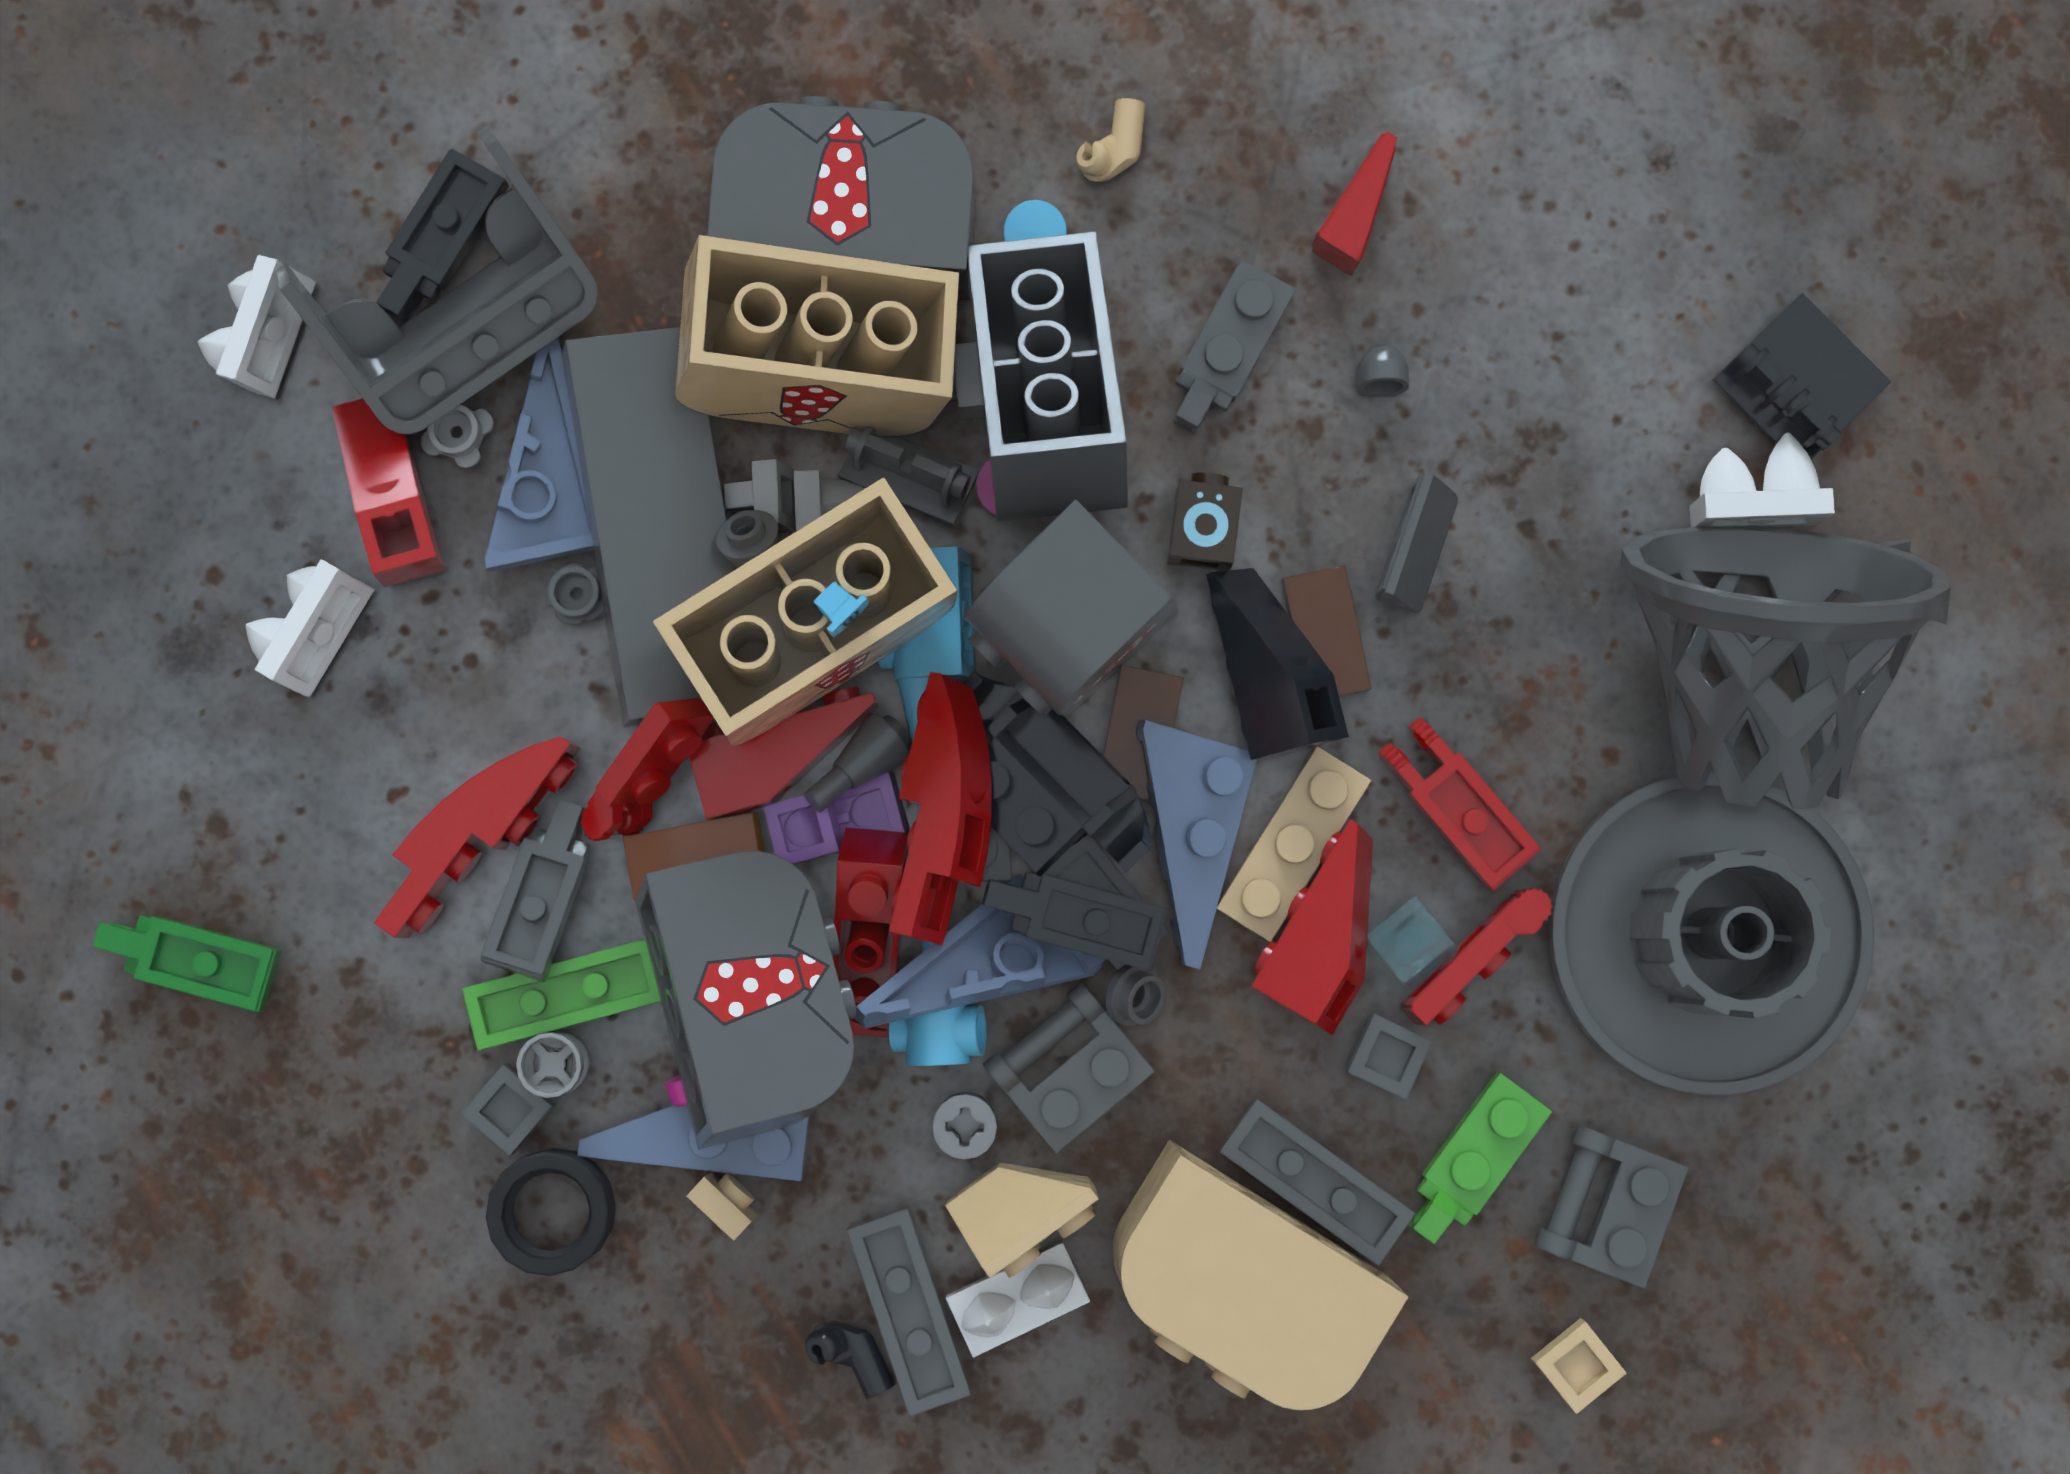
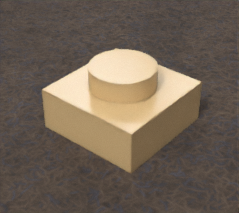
[686,1172,758,1241]
[1531,1318,1627,1414]

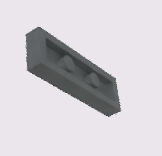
[1218,1098,1416,1266]
[846,1206,972,1417]

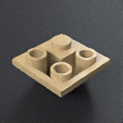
[945,1162,1099,1278]

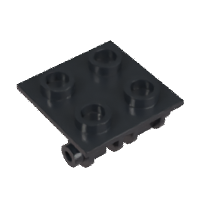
[1712,293,1891,460]

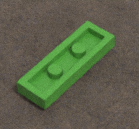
[462,939,661,1051]

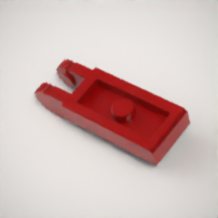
[580,697,714,842]
[1378,718,1542,892]
[1400,887,1554,1026]

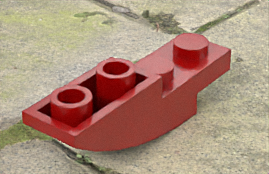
[889,672,992,946]
[373,736,581,938]

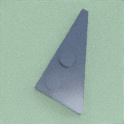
[484,337,594,573]
[1136,720,1257,969]
[854,873,1105,1028]
[577,1105,811,1181]

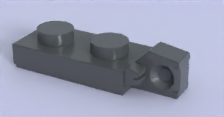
[1174,259,1296,434]
[480,799,590,982]

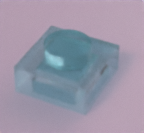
[1367,896,1460,990]

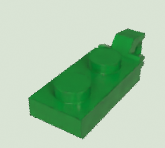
[92,915,282,1012]

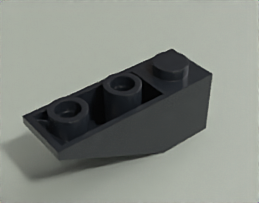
[1206,568,1349,760]

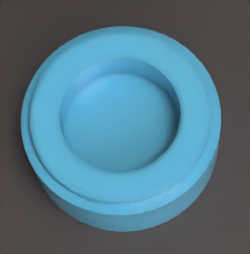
[1004,200,1066,242]

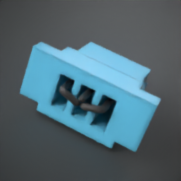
[814,581,869,638]

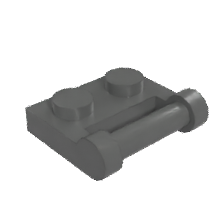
[983,982,1155,1154]
[1534,1125,1689,1289]

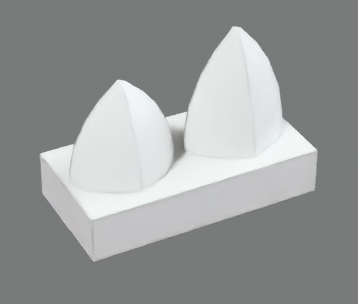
[197,255,316,399]
[1689,433,1835,527]
[246,559,375,698]
[946,1240,1090,1358]

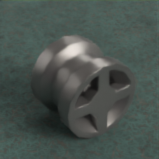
[932,1092,998,1160]

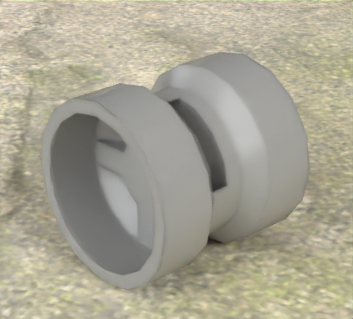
[516,1031,592,1098]

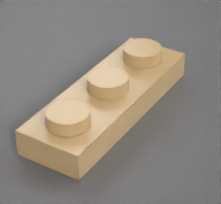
[1217,746,1371,942]

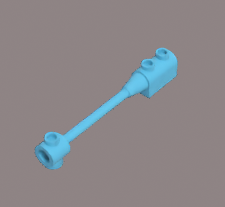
[878,546,987,1066]

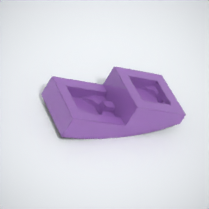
[763,772,910,865]

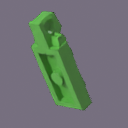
[1408,1072,1552,1244]

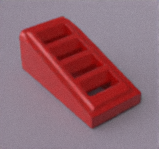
[1311,131,1397,276]

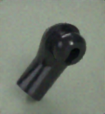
[805,1320,895,1399]

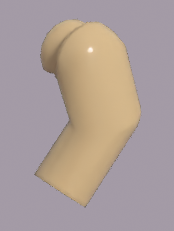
[1076,98,1145,182]

